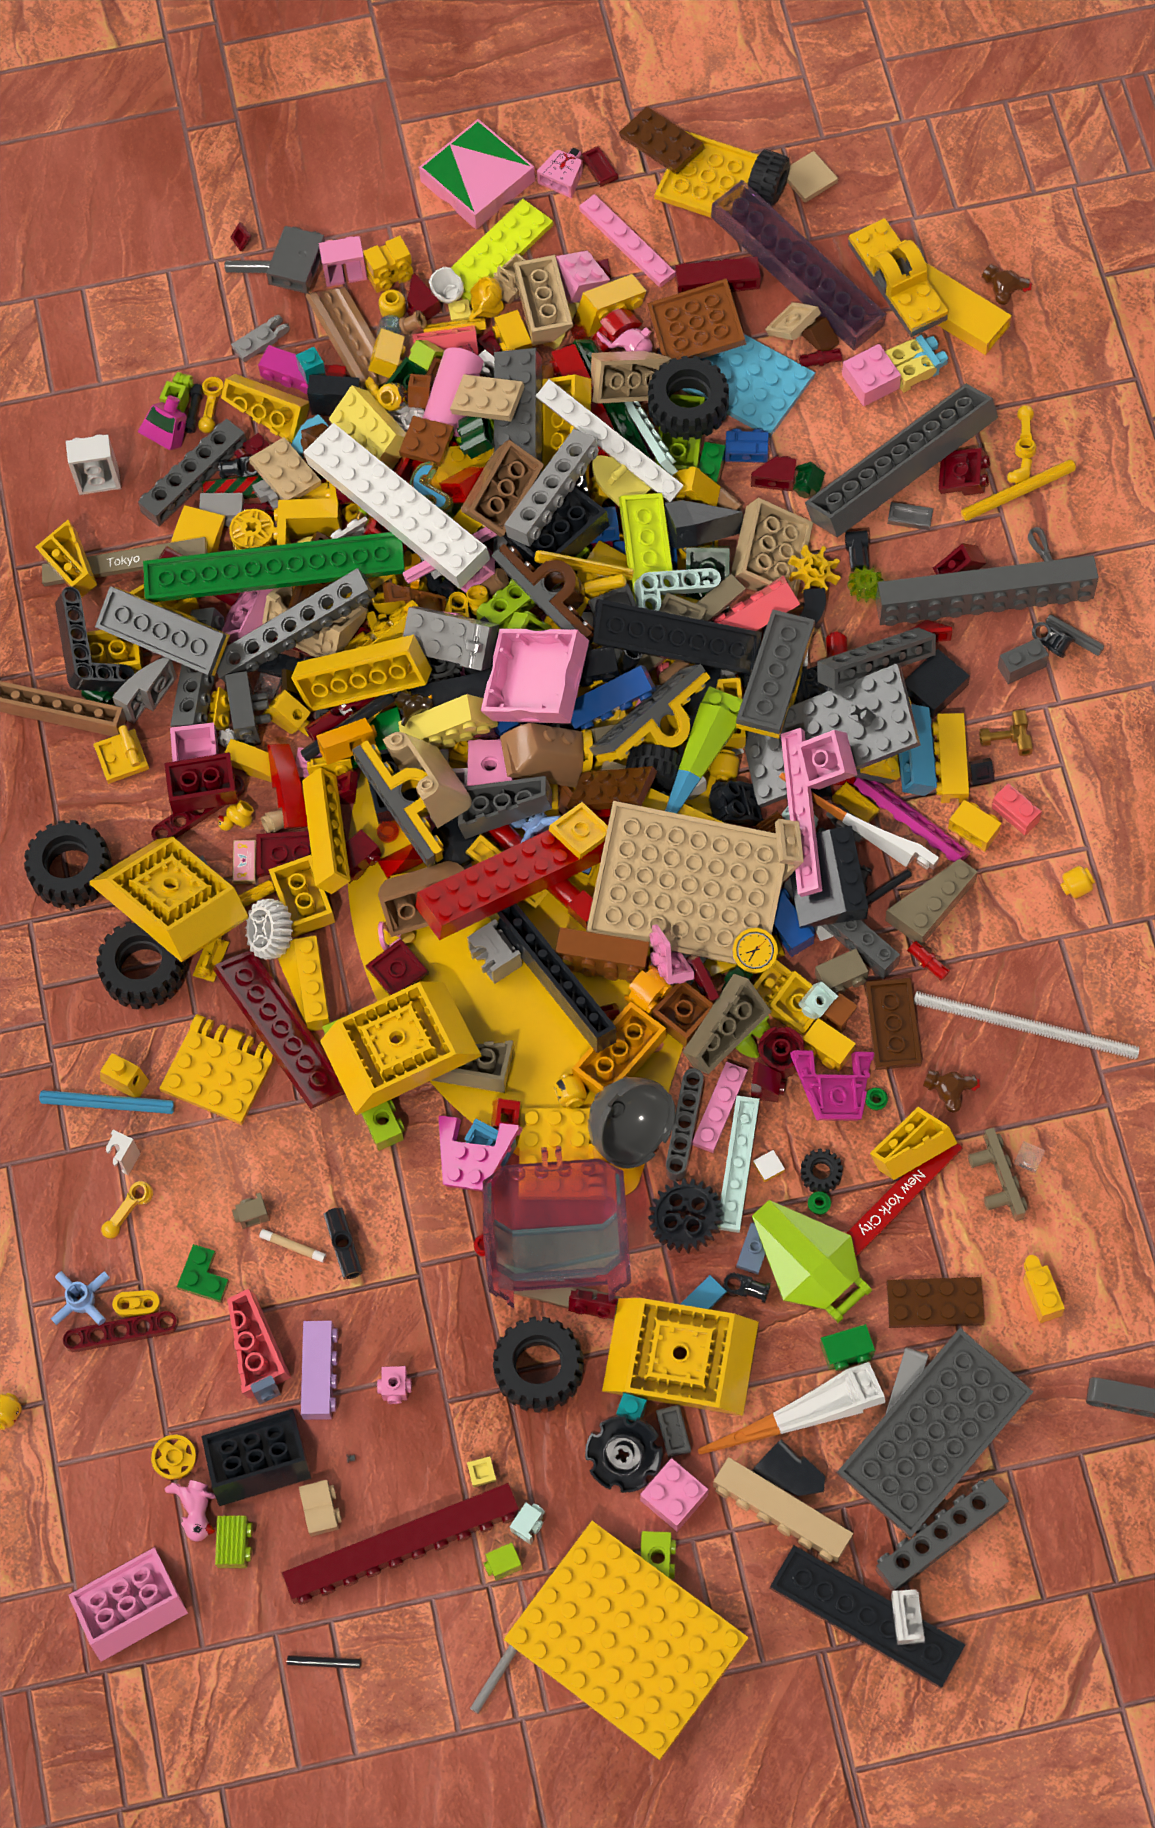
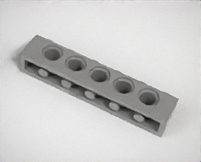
[504,429,599,547]

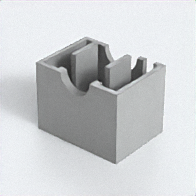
[467,919,522,984]

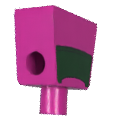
[138,396,187,450]

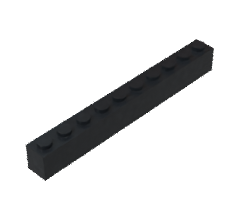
[397,647,620,717]
[489,903,616,1053]

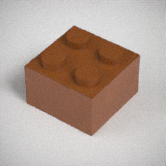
[652,982,714,1047]

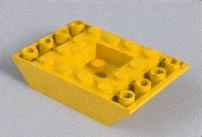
[90,837,248,962]
[320,982,481,1116]
[602,1298,759,1416]

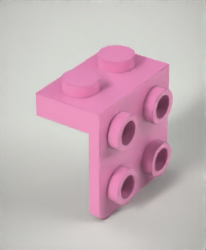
[649,924,694,984]

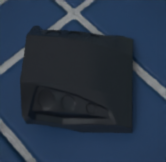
[709,781,764,826]
[431,816,479,867]

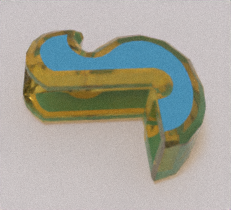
[410,461,453,514]

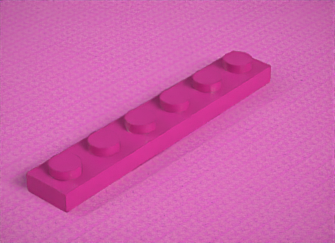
[854,778,971,862]

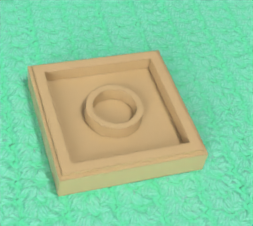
[787,151,838,203]

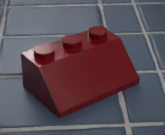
[164,752,238,814]

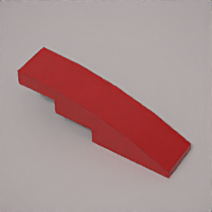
[268,744,308,829]

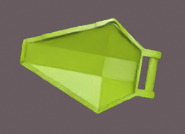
[752,1200,872,1323]

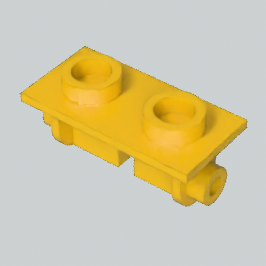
[207,687,230,731]
[307,756,353,777]
[193,936,229,982]

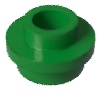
[865,1088,888,1111]
[808,1192,831,1215]

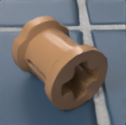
[399,310,427,335]

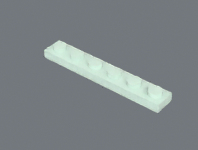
[624,401,677,476]
[717,1096,759,1233]

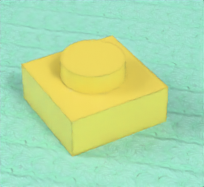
[448,299,471,321]
[467,1457,496,1487]

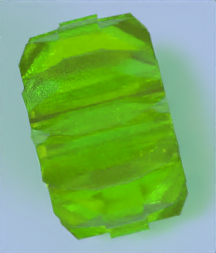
[847,565,884,603]

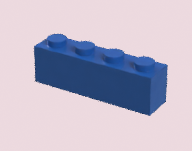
[571,665,657,730]
[772,888,815,957]

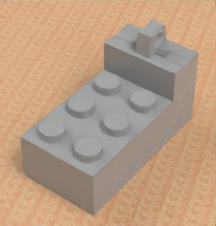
[403,606,499,671]

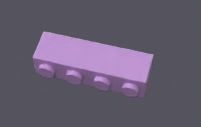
[301,1321,338,1420]

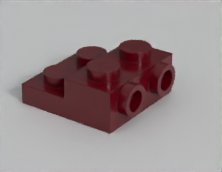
[938,448,990,496]

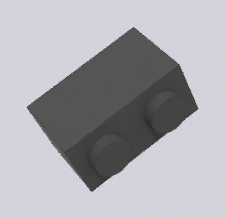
[998,638,1049,684]

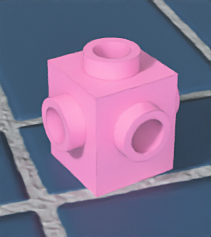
[377,1366,412,1404]

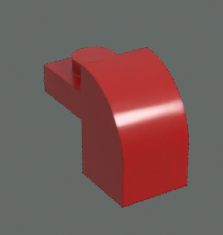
[591,308,642,352]

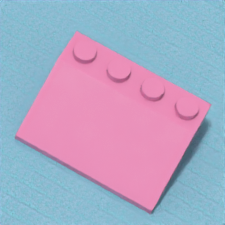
[68,1547,188,1661]

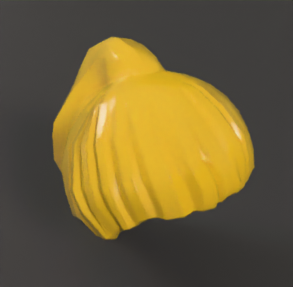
[469,276,504,320]

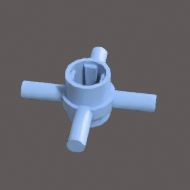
[509,812,562,843]
[50,1271,110,1325]

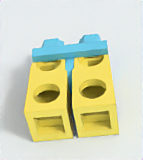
[885,335,948,393]

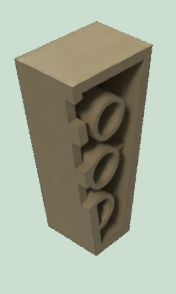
[885,859,978,945]
[683,974,771,1074]
[432,1040,514,1093]

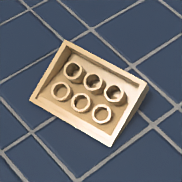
[731,498,813,597]

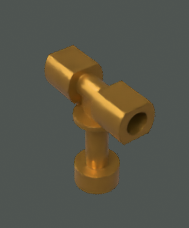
[979,710,1033,756]

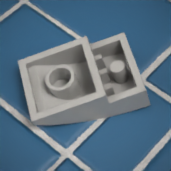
[112,657,177,724]

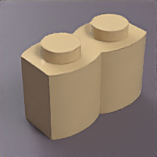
[299,1480,342,1536]

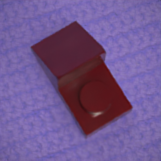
[336,770,358,805]

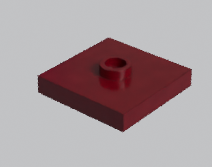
[365,939,429,996]
[685,955,719,1001]

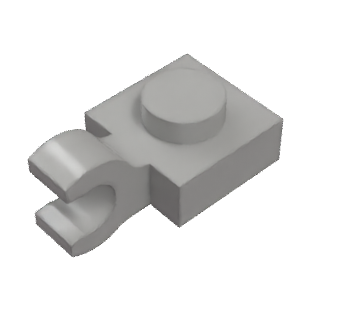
[252,480,279,510]

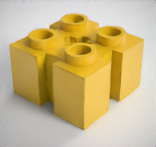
[363,236,413,293]

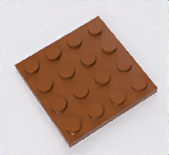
[647,278,747,360]

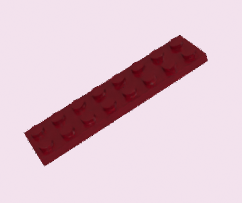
[213,950,345,1109]

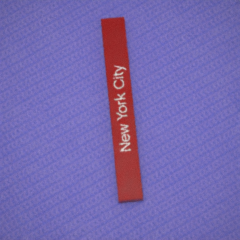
[846,1143,963,1258]

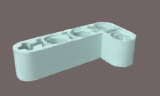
[634,568,721,611]

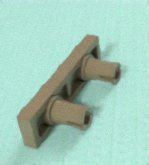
[968,1127,1028,1222]

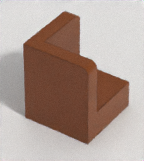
[408,374,431,409]
[823,993,857,1033]

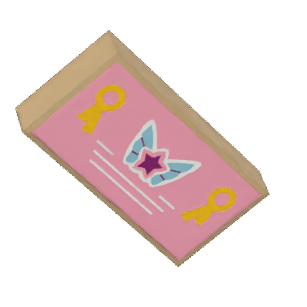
[233,840,256,884]

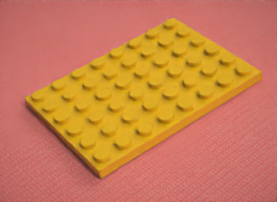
[503,1521,749,1761]

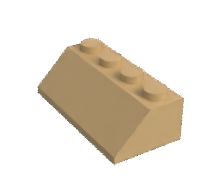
[514,255,573,346]

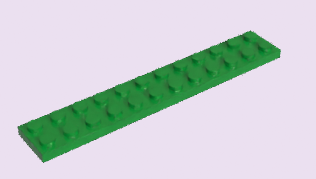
[143,532,405,602]

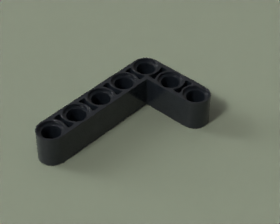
[55,587,135,692]

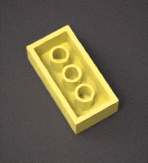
[329,385,406,470]
[398,694,498,749]

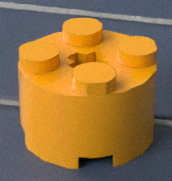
[624,965,674,1016]

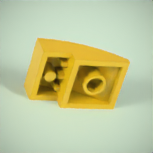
[171,505,226,553]
[752,959,822,1035]

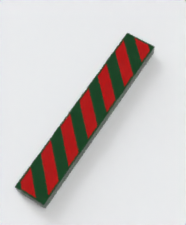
[202,475,328,499]

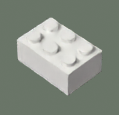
[66,435,121,495]

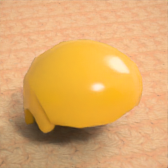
[372,593,402,615]

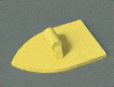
[592,456,651,507]

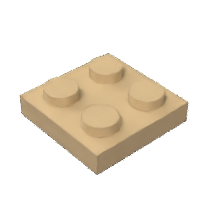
[765,302,821,340]

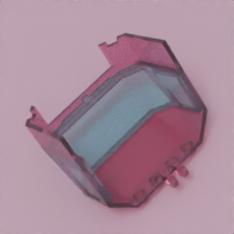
[483,1146,631,1308]

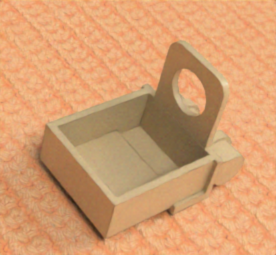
[493,253,526,304]

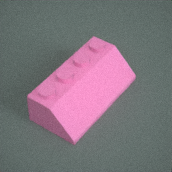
[222,588,275,643]

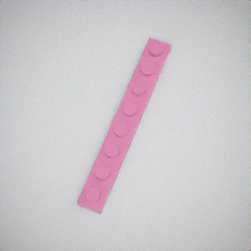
[781,728,822,897]

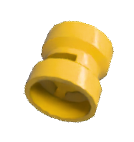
[466,585,490,615]

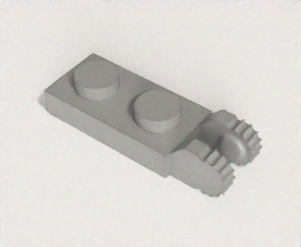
[231,315,290,362]

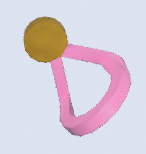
[378,921,415,951]

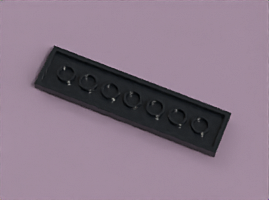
[590,599,762,676]
[769,1545,965,1689]

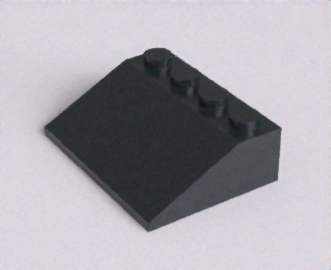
[503,487,610,570]
[790,826,868,929]
[201,1409,312,1507]

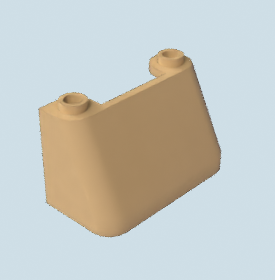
[263,586,367,658]
[383,732,472,828]

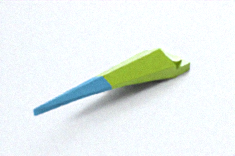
[665,686,743,814]

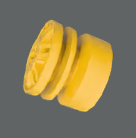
[229,509,276,550]

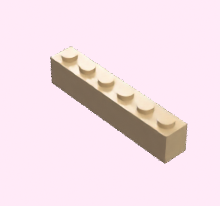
[713,1457,853,1563]

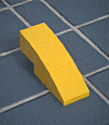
[225,739,271,782]

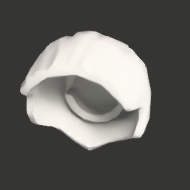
[429,267,464,303]

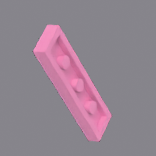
[692,1062,748,1153]

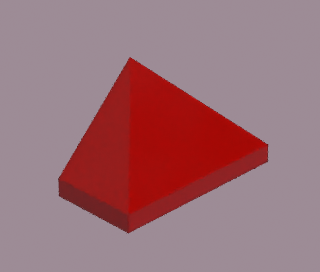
[908,620,952,642]
[378,844,424,879]

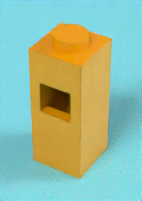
[316,718,377,765]

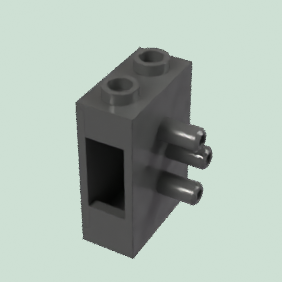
[266,226,325,294]
[225,671,272,747]

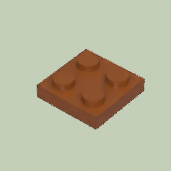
[399,416,454,466]

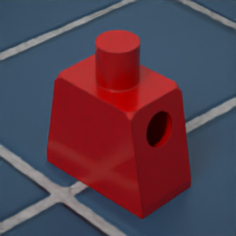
[439,466,485,503]

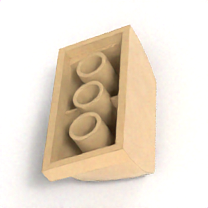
[591,351,671,403]

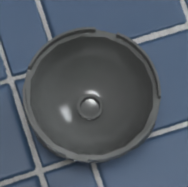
[587,1077,675,1168]

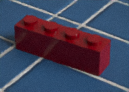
[675,256,760,293]

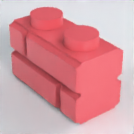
[992,783,1042,836]

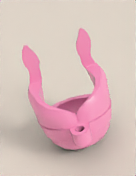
[597,327,652,352]

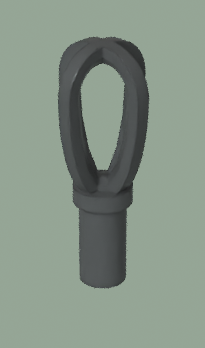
[1028,527,1053,561]

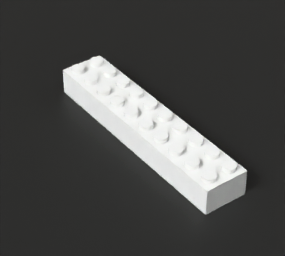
[303,423,490,589]

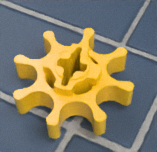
[788,545,840,594]

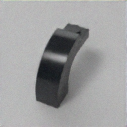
[763,588,826,638]

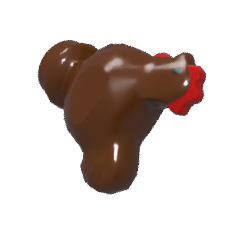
[981,264,1032,305]
[923,1069,980,1113]

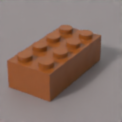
[555,927,650,984]

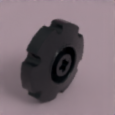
[585,1414,663,1493]

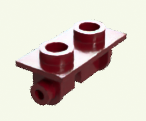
[568,1289,618,1320]

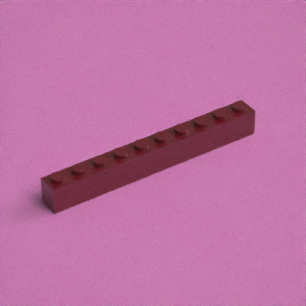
[282,1483,519,1605]

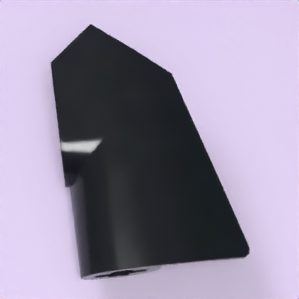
[752,1439,825,1497]

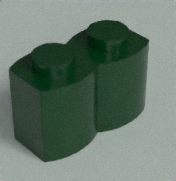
[457,416,494,459]

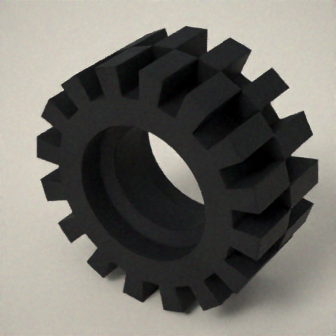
[800,1149,843,1194]

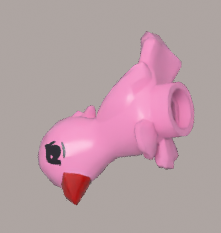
[165,1480,217,1542]

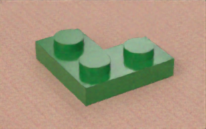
[177,1244,229,1303]

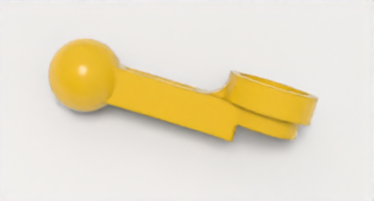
[198,377,224,433]
[1015,405,1036,459]
[101,1181,153,1239]

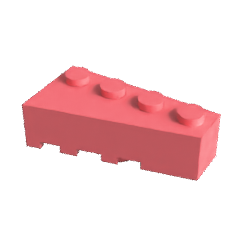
[713,575,800,631]
[227,1289,291,1398]

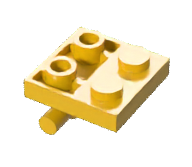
[93,725,149,784]

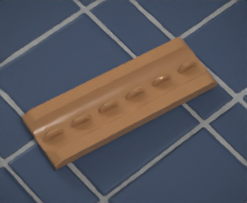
[305,287,389,389]

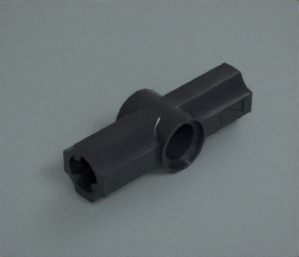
[323,1208,363,1280]

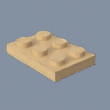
[450,375,525,421]
[249,437,321,500]

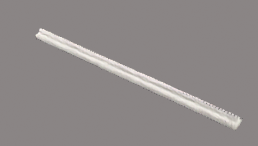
[914,991,1139,1059]

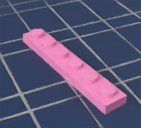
[579,194,675,288]

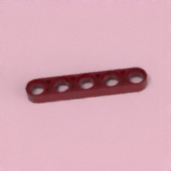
[151,775,245,841]
[63,1311,178,1352]

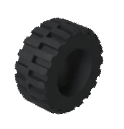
[648,356,729,440]
[24,820,113,909]
[96,921,186,1009]
[493,1317,584,1413]

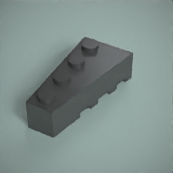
[458,776,552,839]

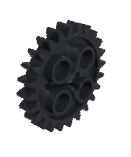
[648,1178,724,1253]

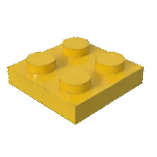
[549,802,608,859]

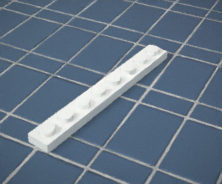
[536,379,684,502]

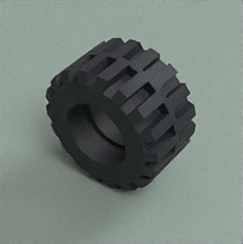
[747,149,790,207]
[626,744,682,793]

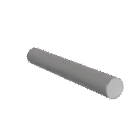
[470,1645,517,1714]

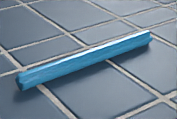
[39,1090,175,1114]

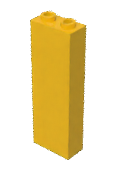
[925,262,1011,355]

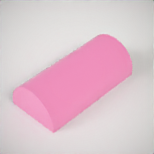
[423,348,484,437]

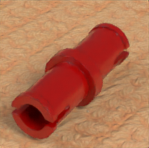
[907,940,950,981]

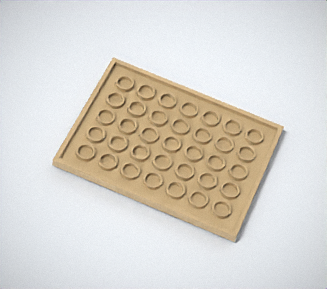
[586,801,785,965]

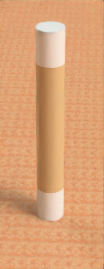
[259,1229,327,1263]

